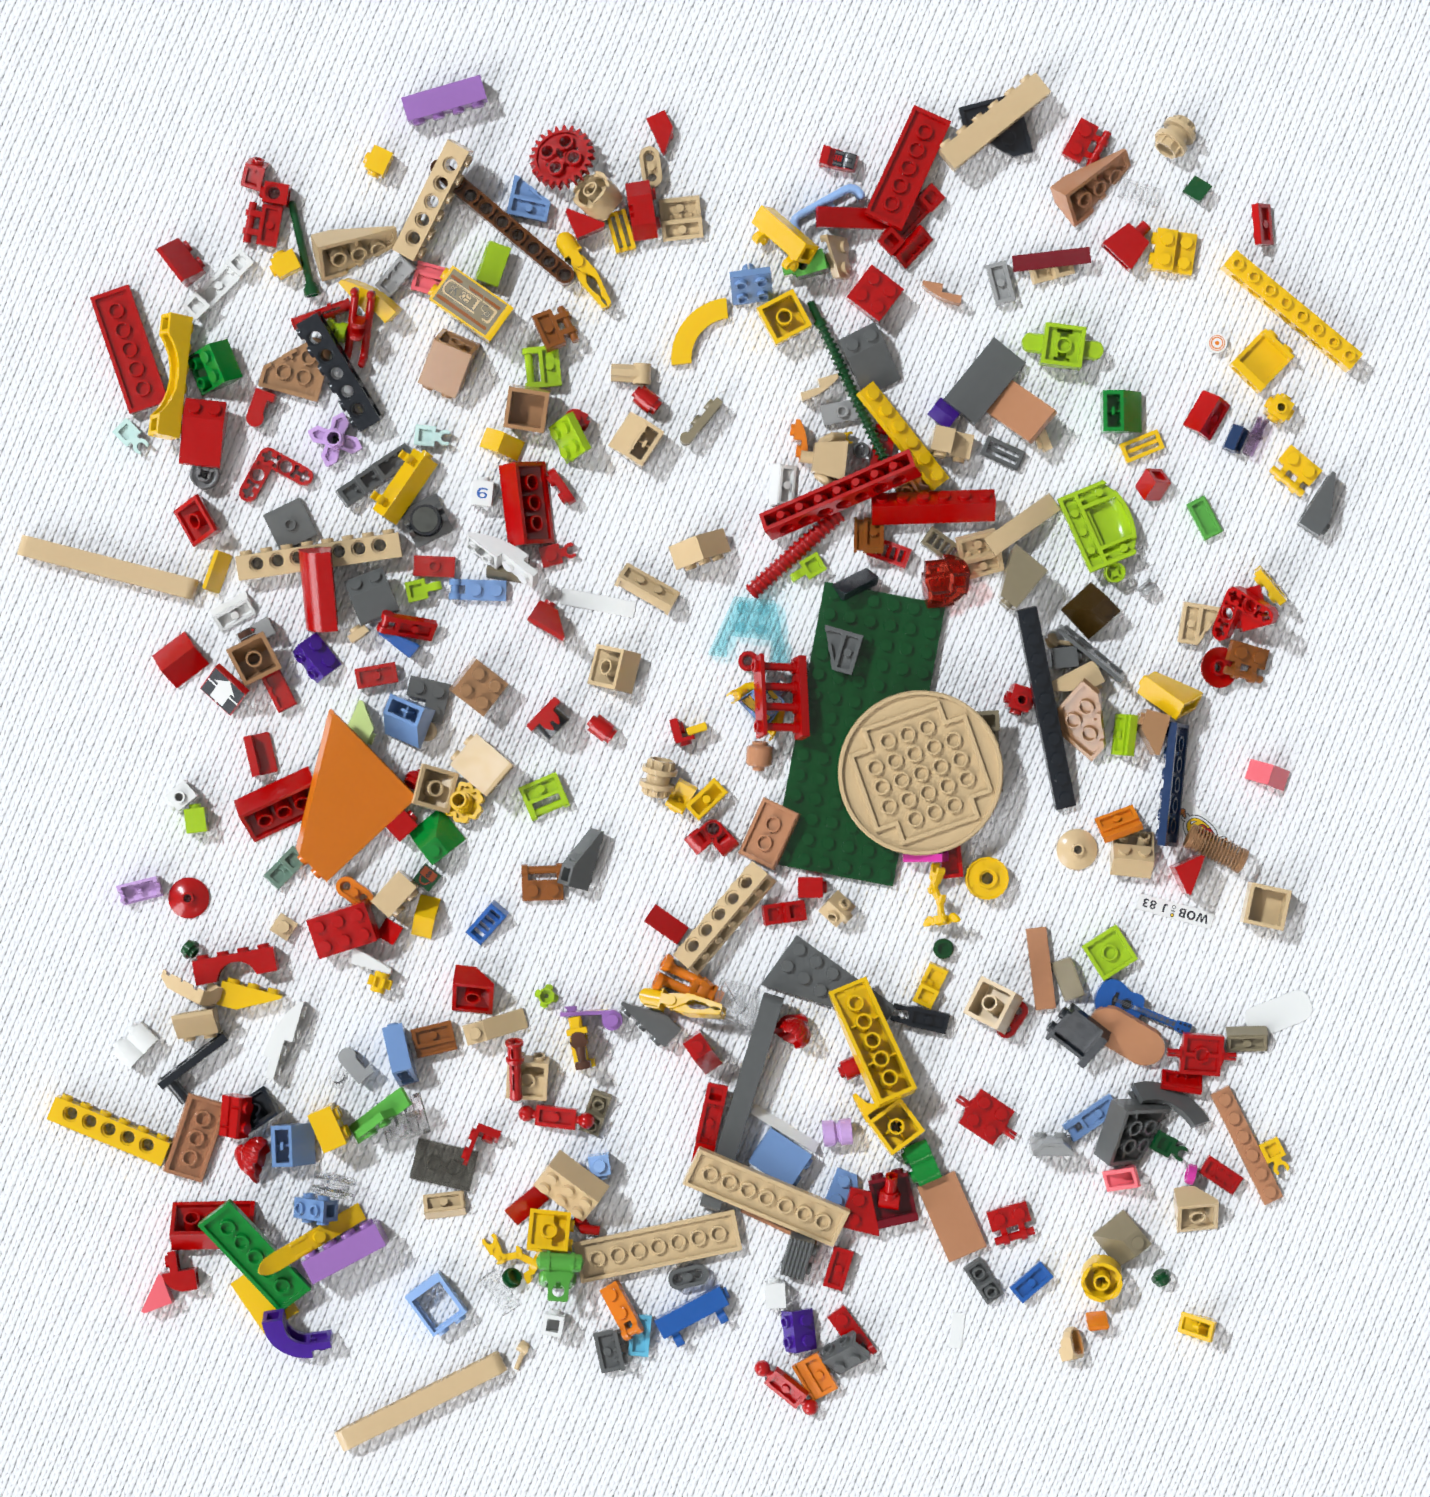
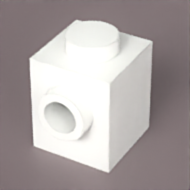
[165,780,200,812]
[764,1277,790,1309]
[541,1308,565,1338]

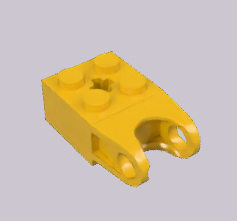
[852,1093,925,1156]

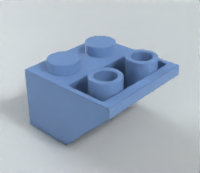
[383,694,435,749]
[271,1122,316,1167]

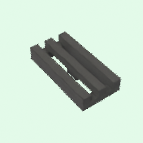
[980,435,1026,471]

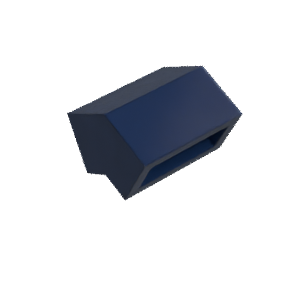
[1222,424,1249,454]

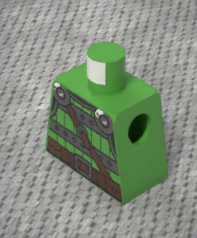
[782,248,831,280]

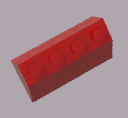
[499,461,555,547]
[233,766,313,843]
[169,1201,256,1250]

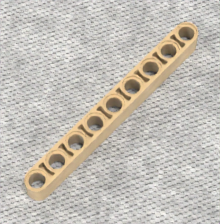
[17,535,199,600]
[335,1351,508,1451]

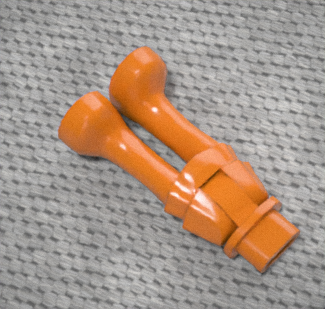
[651,953,725,1004]

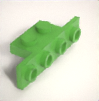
[349,1087,412,1144]

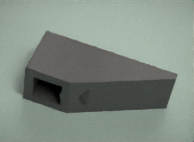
[557,828,604,891]
[621,1001,682,1047]

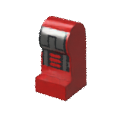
[818,145,859,173]
[246,388,278,428]

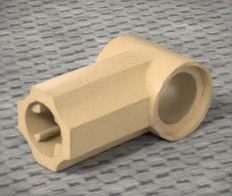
[611,363,652,386]

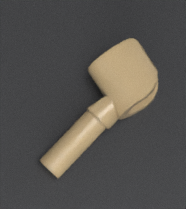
[1045,633,1074,649]
[514,1340,530,1370]

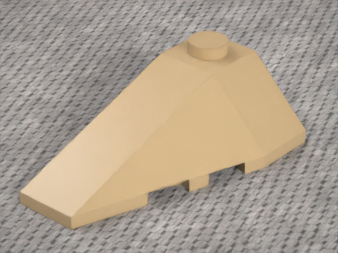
[311,226,397,282]

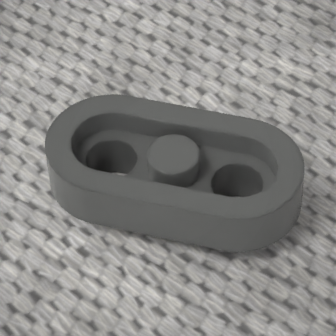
[668,1263,709,1290]

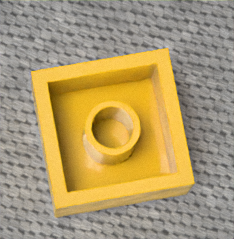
[756,289,812,347]
[307,1102,352,1154]

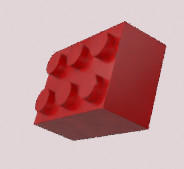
[306,898,381,959]

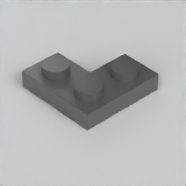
[406,675,451,724]

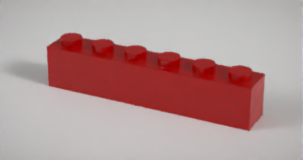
[871,489,996,525]

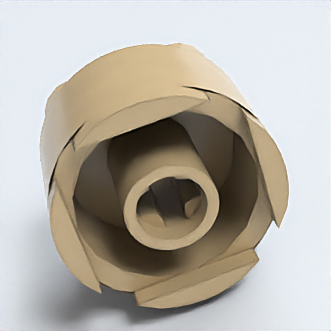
[573,171,623,221]

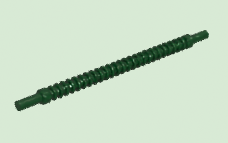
[807,300,889,461]

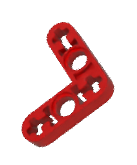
[239,447,314,503]
[1212,586,1279,641]

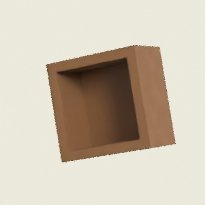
[503,384,552,433]
[449,657,509,717]

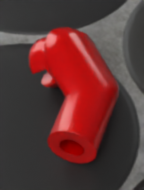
[573,1217,600,1236]

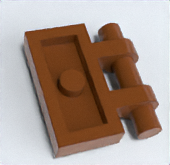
[532,306,580,353]
[1223,640,1270,684]

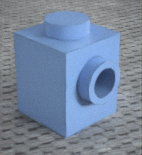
[588,1152,611,1180]

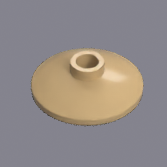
[1056,829,1097,870]

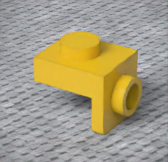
[665,778,698,814]

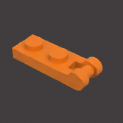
[599,1280,644,1341]

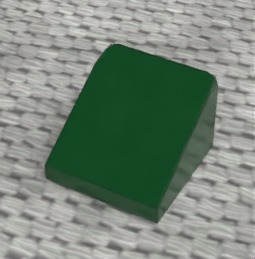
[1182,176,1212,204]

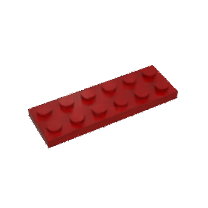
[864,105,951,231]
[90,284,166,415]

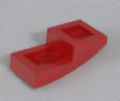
[761,900,807,926]

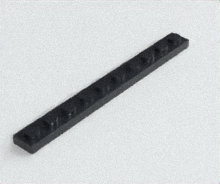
[1015,606,1076,810]

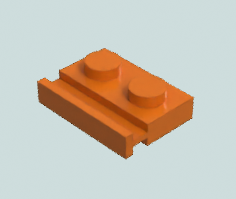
[1094,804,1144,843]
[792,1351,839,1400]

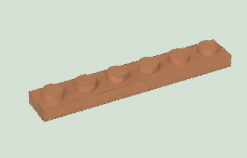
[1210,1085,1283,1205]

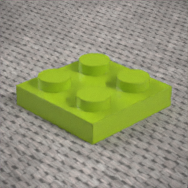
[548,412,591,464]
[1081,924,1138,981]

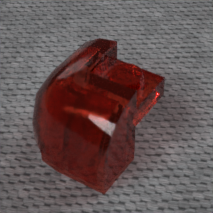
[921,554,970,608]

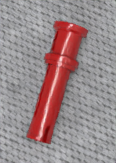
[505,1038,524,1101]

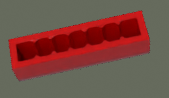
[298,547,339,632]

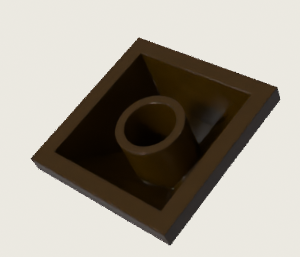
[1061,582,1120,640]

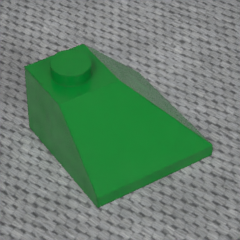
[409,811,466,865]

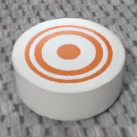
[1206,333,1227,354]

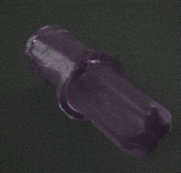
[1242,416,1269,457]

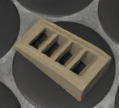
[920,526,959,566]

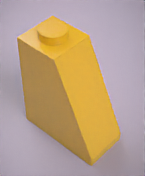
[1137,671,1204,720]

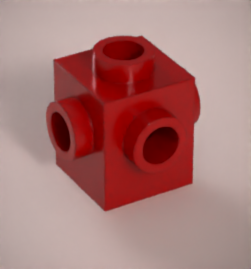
[1003,683,1034,716]

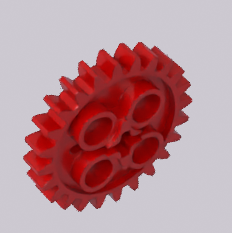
[529,125,596,190]

